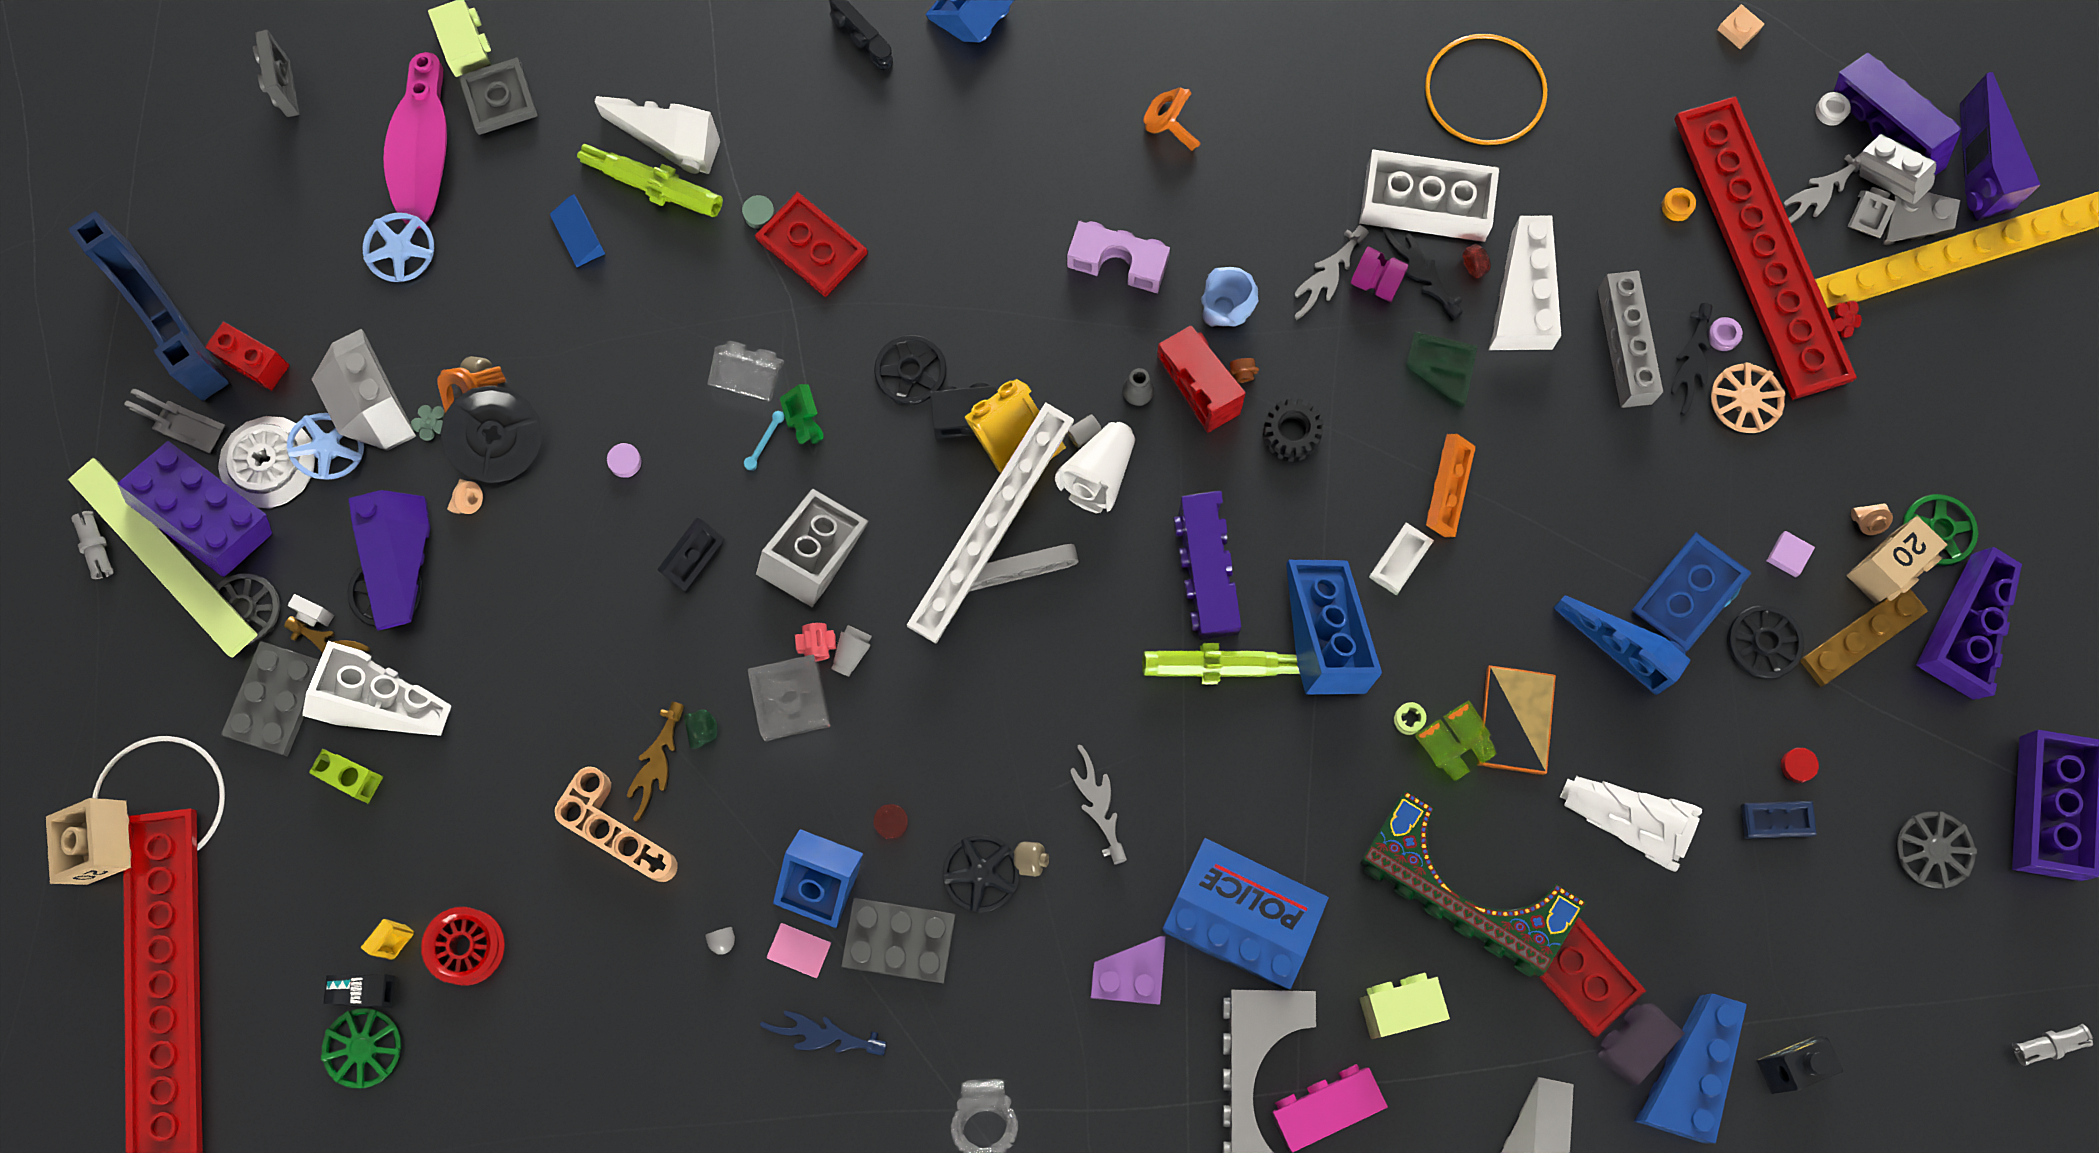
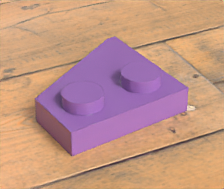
[1091,936,1165,1005]

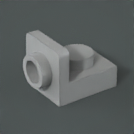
[1847,187,1897,238]

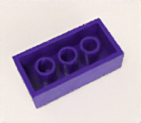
[117,441,273,578]
[2012,730,2099,881]

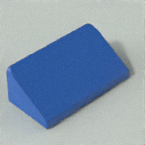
[550,194,605,267]

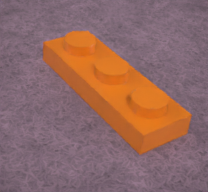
[1426,434,1476,537]

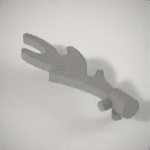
[1783,153,1862,224]
[1295,225,1369,320]
[1071,745,1127,864]

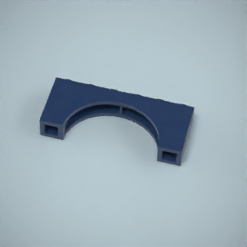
[68,210,230,402]

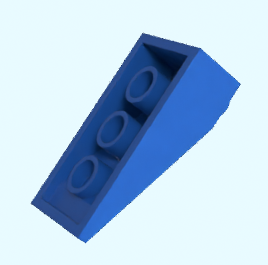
[1286,560,1382,694]

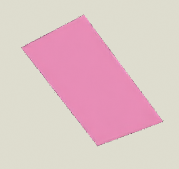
[767,923,831,978]

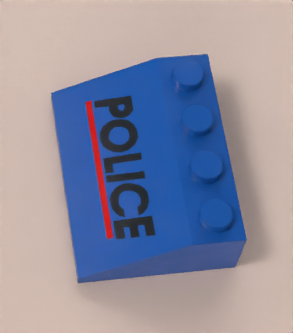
[1161,838,1329,991]

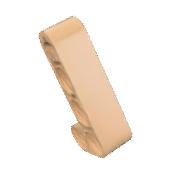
[555,767,678,882]

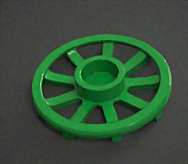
[321,1008,401,1088]

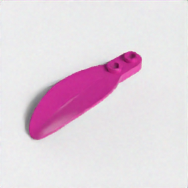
[383,52,447,229]

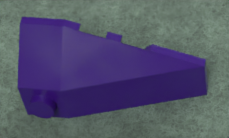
[349,490,431,631]

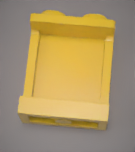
[965,379,1066,474]

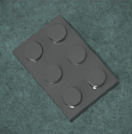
[221,641,320,757]
[841,898,956,984]

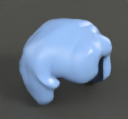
[1201,267,1259,327]

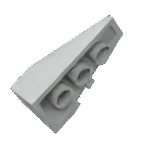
[1501,1077,1574,1153]

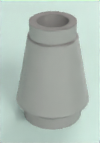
[831,625,872,677]

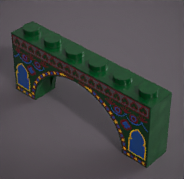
[1360,790,1587,977]

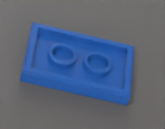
[1632,532,1752,652]

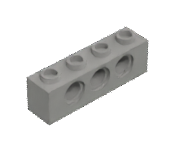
[1598,271,1663,408]

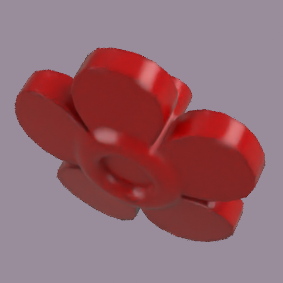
[1832,301,1862,338]

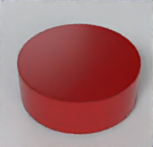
[1781,748,1819,783]

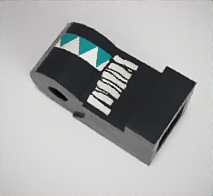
[323,974,396,1008]

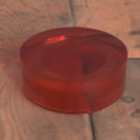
[874,804,908,839]

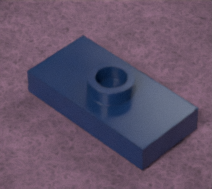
[1741,801,1817,839]

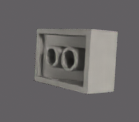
[756,489,868,607]

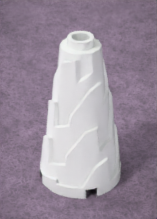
[1560,776,1702,872]

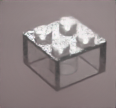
[747,654,831,741]

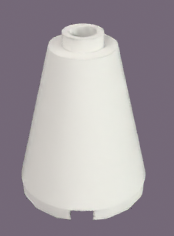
[1055,422,1135,513]

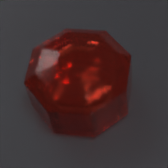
[1462,244,1491,278]

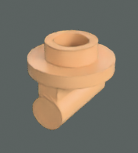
[447,479,483,514]
[1851,504,1893,535]

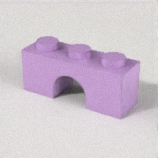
[1067,221,1170,294]

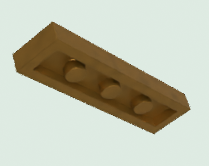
[1800,589,1928,687]

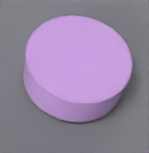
[1707,317,1743,351]
[607,443,642,477]

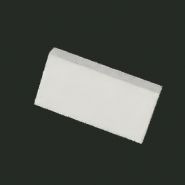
[1369,523,1434,595]

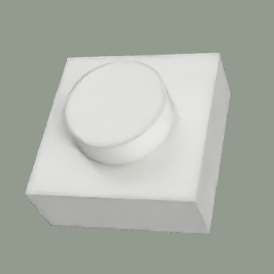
[287,594,334,627]

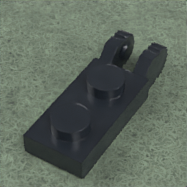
[829,0,893,71]

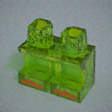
[1415,700,1497,781]

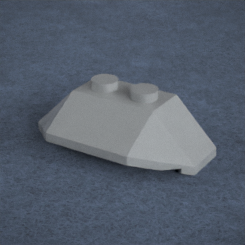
[312,329,416,451]

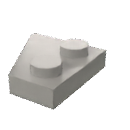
[1882,192,1960,245]

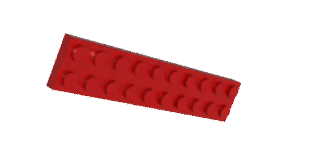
[1674,96,1857,400]
[123,809,203,1153]

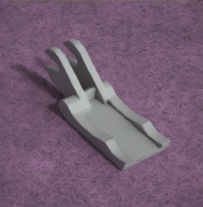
[124,389,225,454]

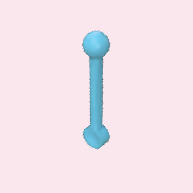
[744,411,785,471]

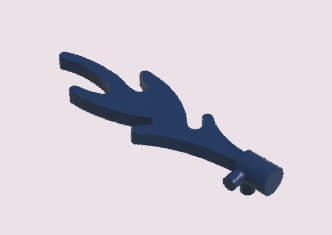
[760,1011,887,1056]

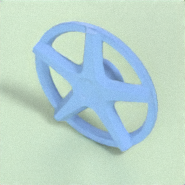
[363,213,434,282]
[287,413,364,480]

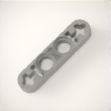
[969,544,1079,591]

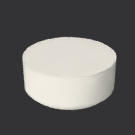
[1815,92,1851,126]

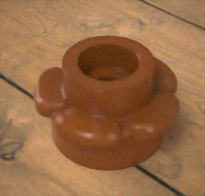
[1229,358,1259,383]

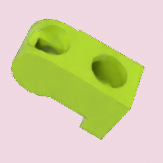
[309,748,383,804]

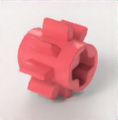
[795,623,837,661]

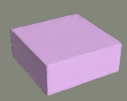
[1767,531,1815,578]

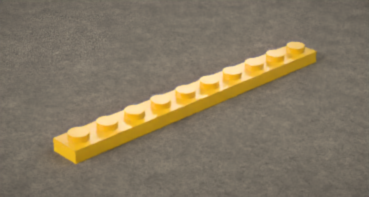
[1815,191,2099,311]

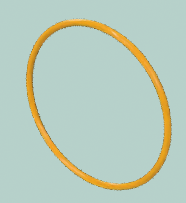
[1425,34,1547,145]

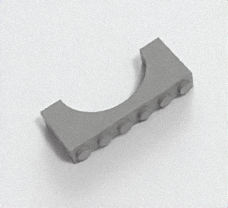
[1222,990,1316,1153]

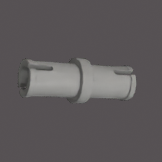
[71,511,114,579]
[2014,1024,2093,1066]

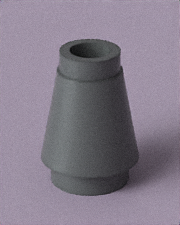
[1122,368,1154,405]

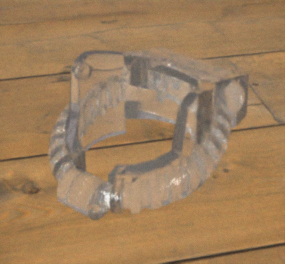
[951,1079,1019,1153]

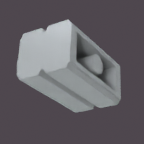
[1859,134,1936,204]

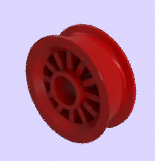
[421,907,505,985]

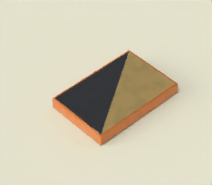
[1477,665,1556,775]

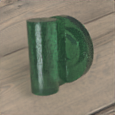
[684,709,718,748]

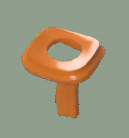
[1143,87,1201,151]
[437,366,506,412]

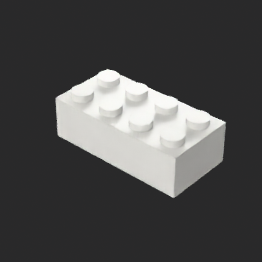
[1359,150,1499,242]

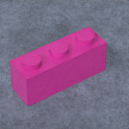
[1270,1064,1388,1153]

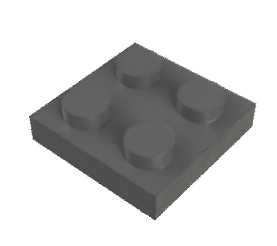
[253,30,299,117]
[458,57,538,135]

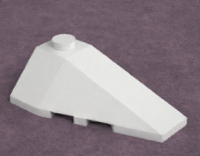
[595,96,720,174]
[302,641,451,736]

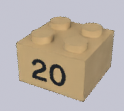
[1846,516,1947,604]
[46,798,131,885]

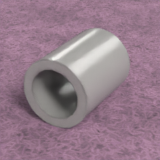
[1067,414,1102,449]

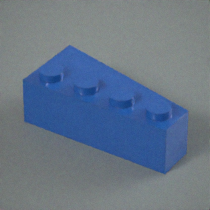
[1634,993,1747,1144]

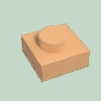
[1717,4,1764,49]

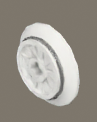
[218,416,316,509]

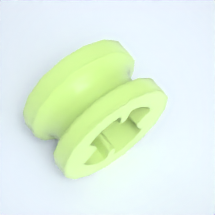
[1394,702,1426,735]

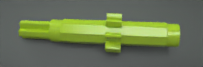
[577,144,723,217]
[1142,643,1300,684]

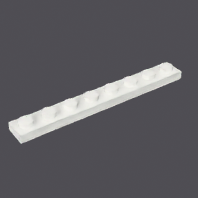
[907,402,1074,644]

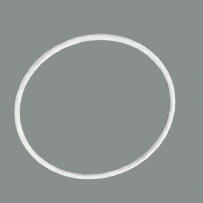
[92,736,225,851]

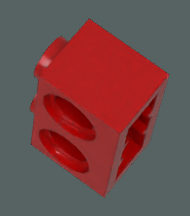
[204,321,290,391]

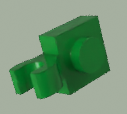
[779,384,823,444]

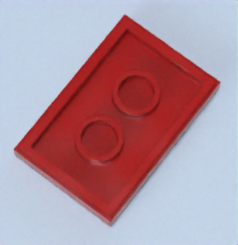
[755,191,868,297]
[1539,917,1646,1038]

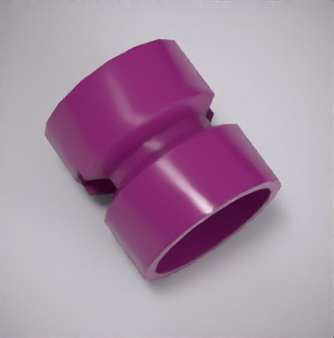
[1350,246,1409,302]

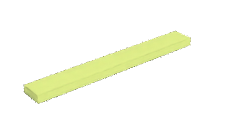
[68,458,258,658]

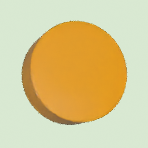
[1661,188,1696,221]

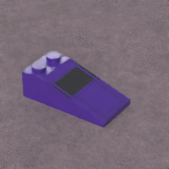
[1960,72,2041,221]

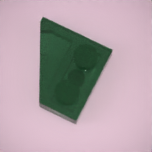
[1406,332,1478,407]

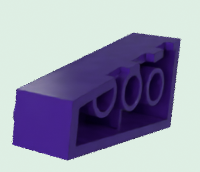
[1173,491,1241,640]
[1916,547,2022,700]

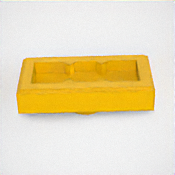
[361,919,414,960]

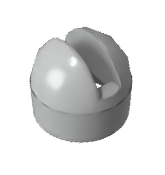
[705,927,735,954]

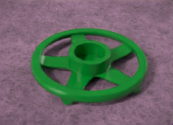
[1903,494,1978,566]

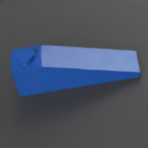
[1553,595,1691,695]

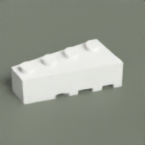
[1489,216,1561,350]

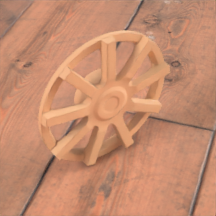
[1711,362,1785,433]

